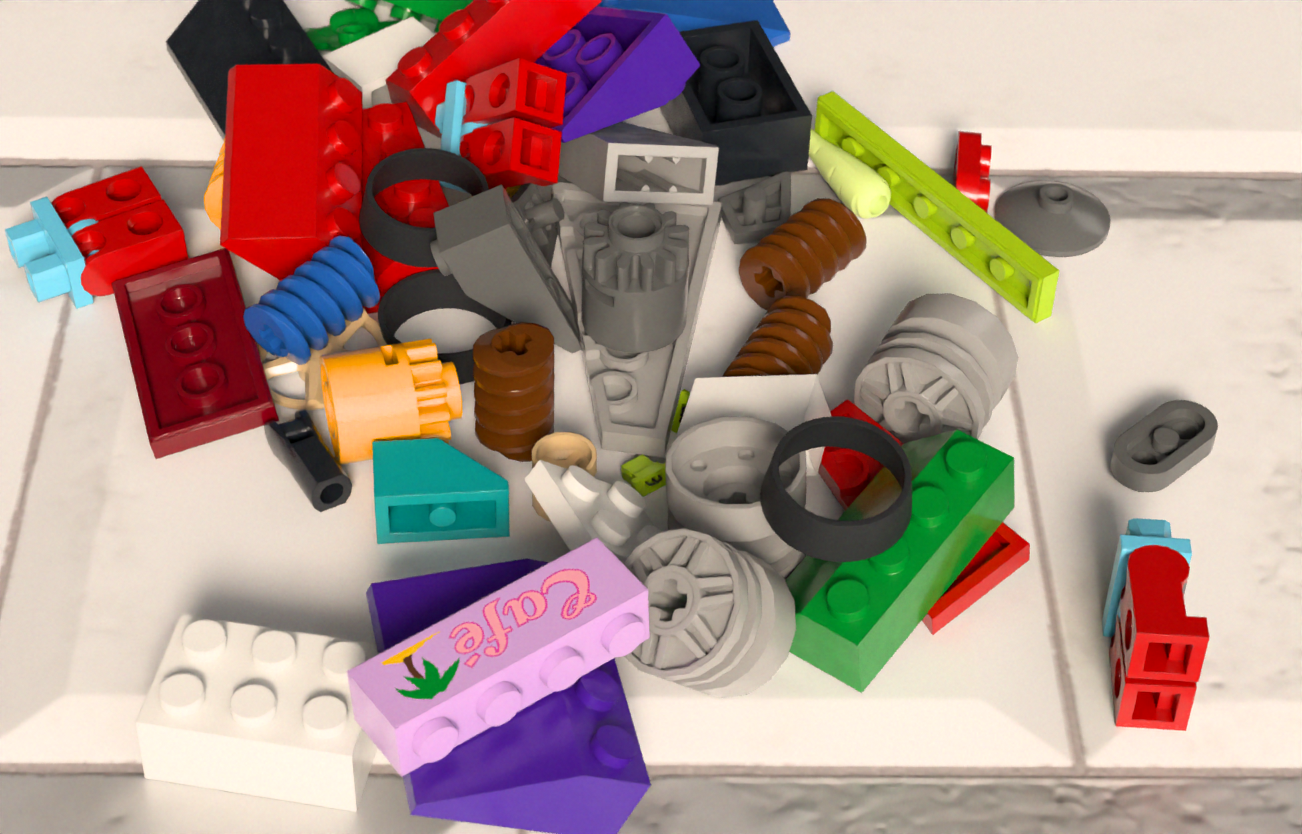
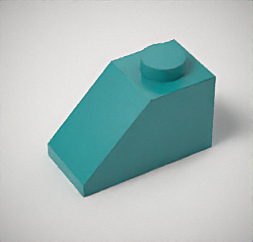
[372,438,510,544]

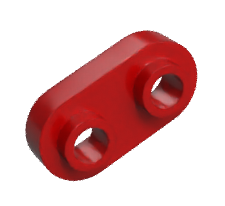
[953,131,992,212]

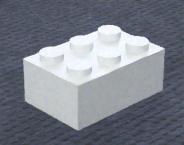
[135,614,378,812]

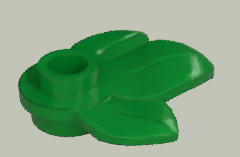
[304,8,401,52]

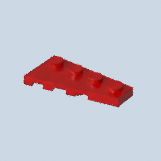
[818,399,1030,635]

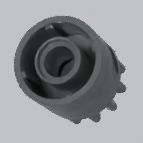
[581,202,689,353]

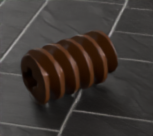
[739,198,867,311]
[722,296,833,377]
[473,322,554,462]

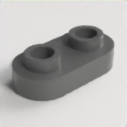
[1110,400,1218,492]

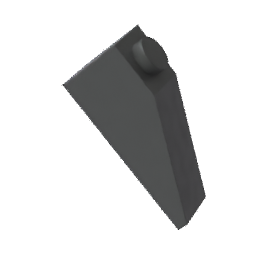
[430,184,581,354]

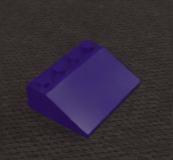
[534,7,700,143]
[366,558,651,834]

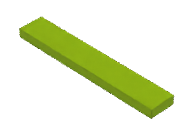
[815,91,1059,323]

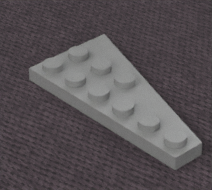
[551,182,722,458]

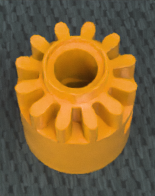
[320,338,463,465]

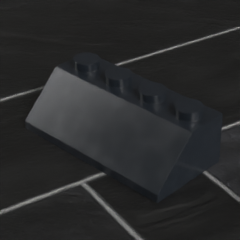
[166,0,333,141]

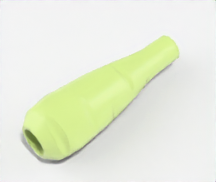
[809,128,891,219]

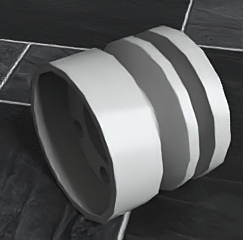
[854,293,1018,443]
[666,417,807,580]
[623,528,796,698]

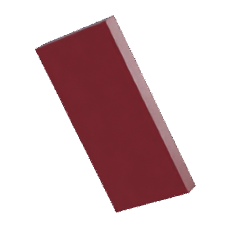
[112,248,279,459]

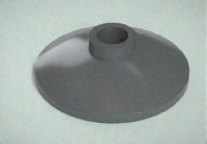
[995,180,1111,257]

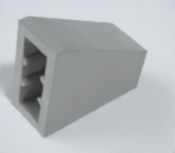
[558,122,719,205]

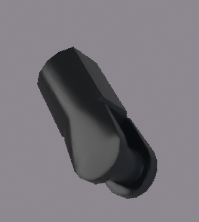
[264,409,352,512]

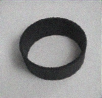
[359,148,489,268]
[378,269,512,384]
[760,416,912,562]

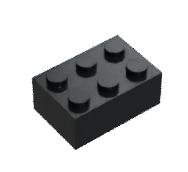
[660,20,812,186]

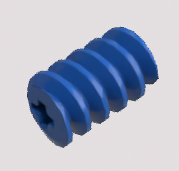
[243,235,380,365]

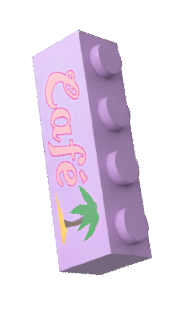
[347,538,650,777]

